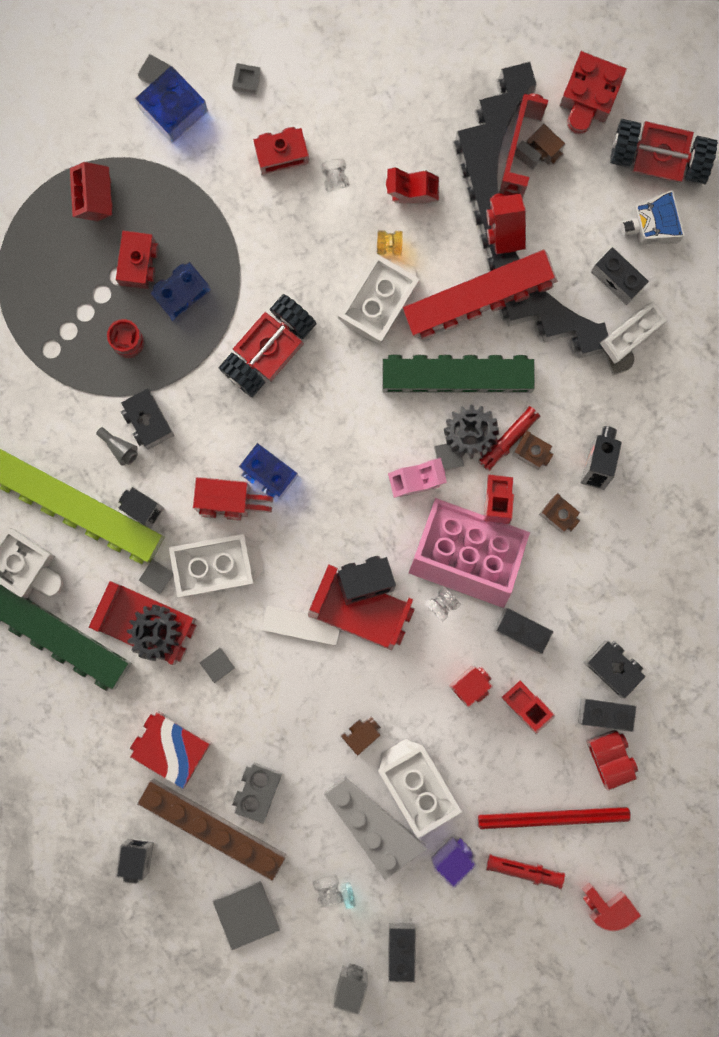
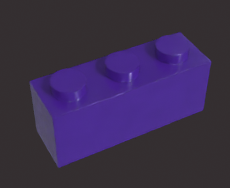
[431,836,476,888]

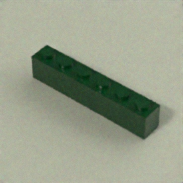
[382,355,535,393]
[0,584,132,691]

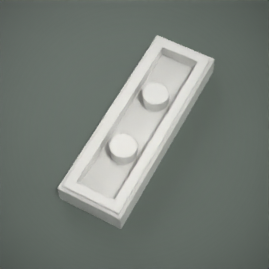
[600,301,667,364]
[262,605,340,646]

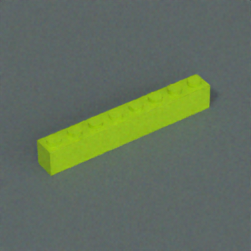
[0,449,165,565]

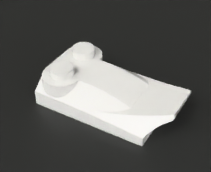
[338,254,420,344]
[168,534,264,598]
[378,739,462,838]

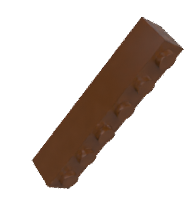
[137,779,287,881]

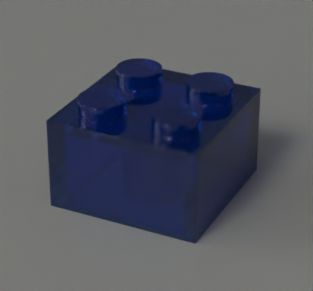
[135,65,208,143]

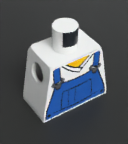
[621,190,685,245]

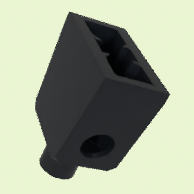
[580,426,622,490]

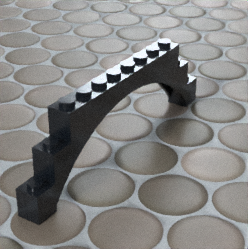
[453,61,609,358]

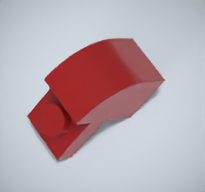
[386,167,439,204]
[484,475,514,524]
[502,680,555,734]
[582,883,641,931]

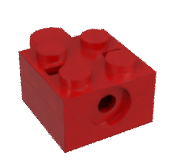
[559,51,627,135]
[193,477,273,521]

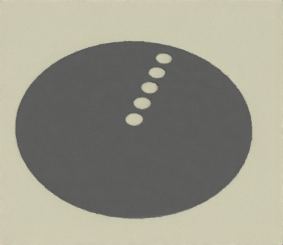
[0,157,240,396]

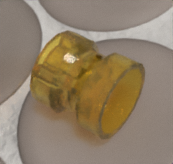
[377,230,403,256]

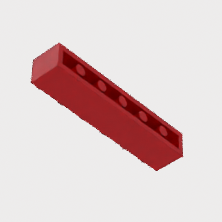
[403,249,558,340]

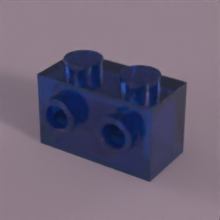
[151,262,211,321]
[239,443,299,500]

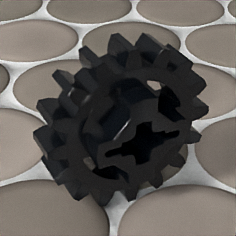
[444,404,499,459]
[127,605,182,661]

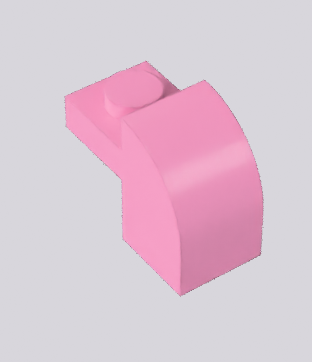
[388,458,447,498]

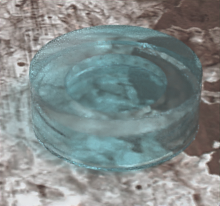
[340,882,356,910]

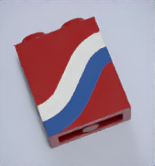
[130,711,212,789]

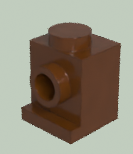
[526,123,566,165]
[512,430,554,470]
[539,493,581,533]
[341,716,381,756]

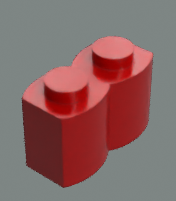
[586,730,638,791]

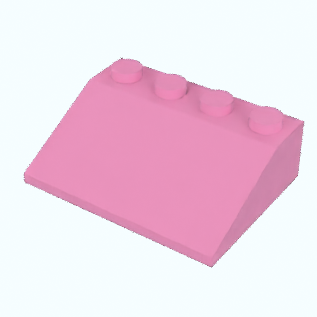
[408,498,530,608]

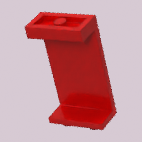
[498,93,549,199]
[308,564,415,651]
[88,581,197,665]

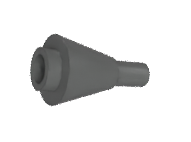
[96,427,138,466]

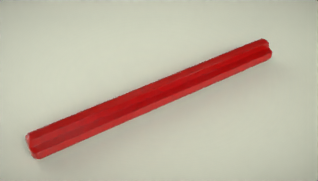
[478,807,631,829]

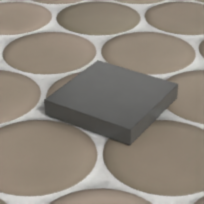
[213,881,280,950]

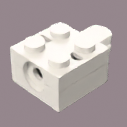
[0,527,64,599]

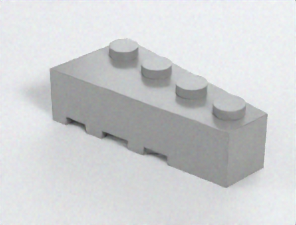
[324,777,427,880]

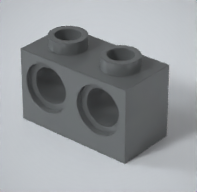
[232,762,282,824]
[333,964,368,1015]

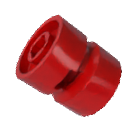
[107,319,144,358]

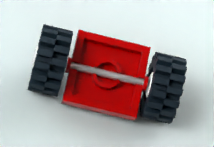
[610,118,718,185]
[218,294,317,398]

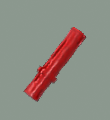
[478,406,541,472]
[486,854,565,889]

